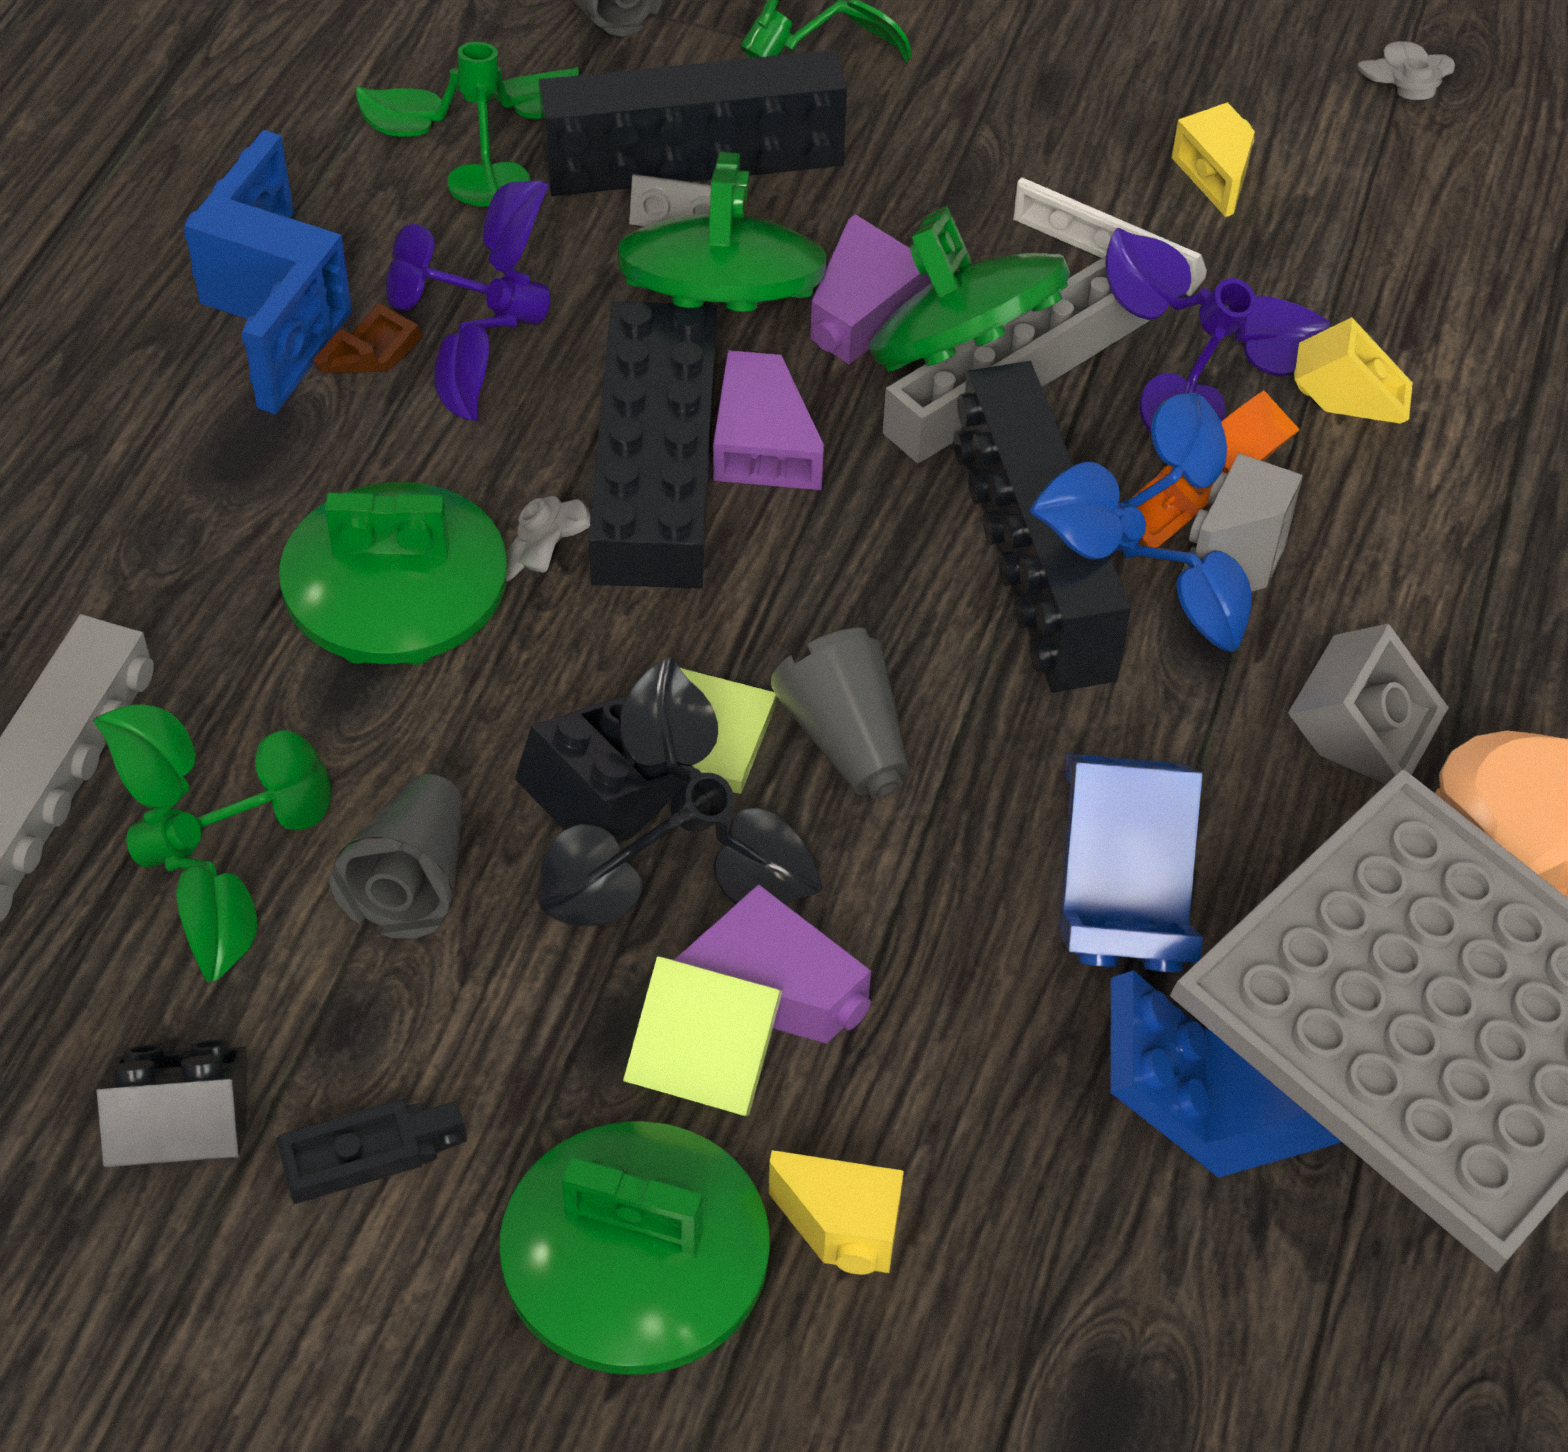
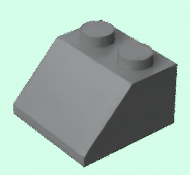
[1288,623,1449,785]

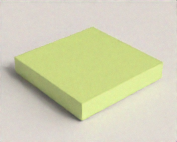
[680,668,777,794]
[623,956,783,1116]

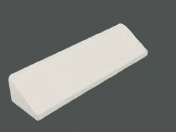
[1013,177,1207,296]

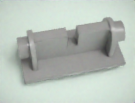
[629,174,711,226]

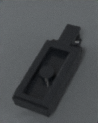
[276,1098,467,1204]

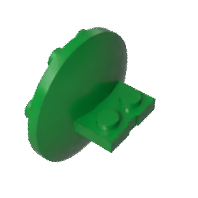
[618,152,827,312]
[868,206,1070,372]
[279,482,507,665]
[500,1121,770,1375]

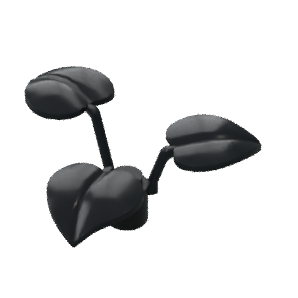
[538,657,822,926]

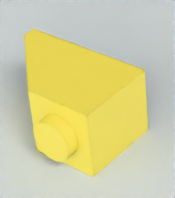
[1172,102,1255,217]
[1294,317,1413,424]
[769,1150,904,1275]

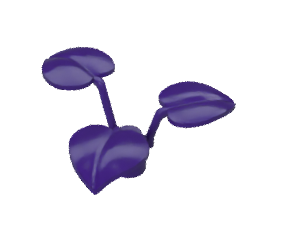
[386,181,550,421]
[1105,228,1330,434]

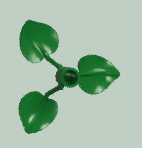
[739,0,911,64]
[356,42,579,207]
[93,704,332,983]

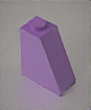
[810,214,932,364]
[713,350,824,490]
[675,884,871,1044]

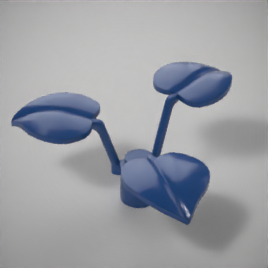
[1029,392,1252,653]

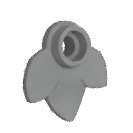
[1358,41,1455,100]
[506,496,590,581]

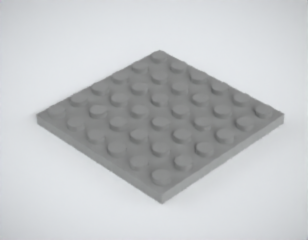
[1170,769,1568,1273]

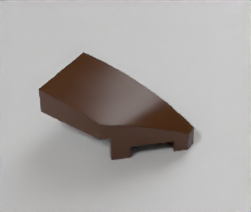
[312,302,423,373]

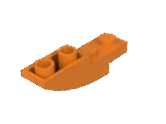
[1130,390,1300,548]

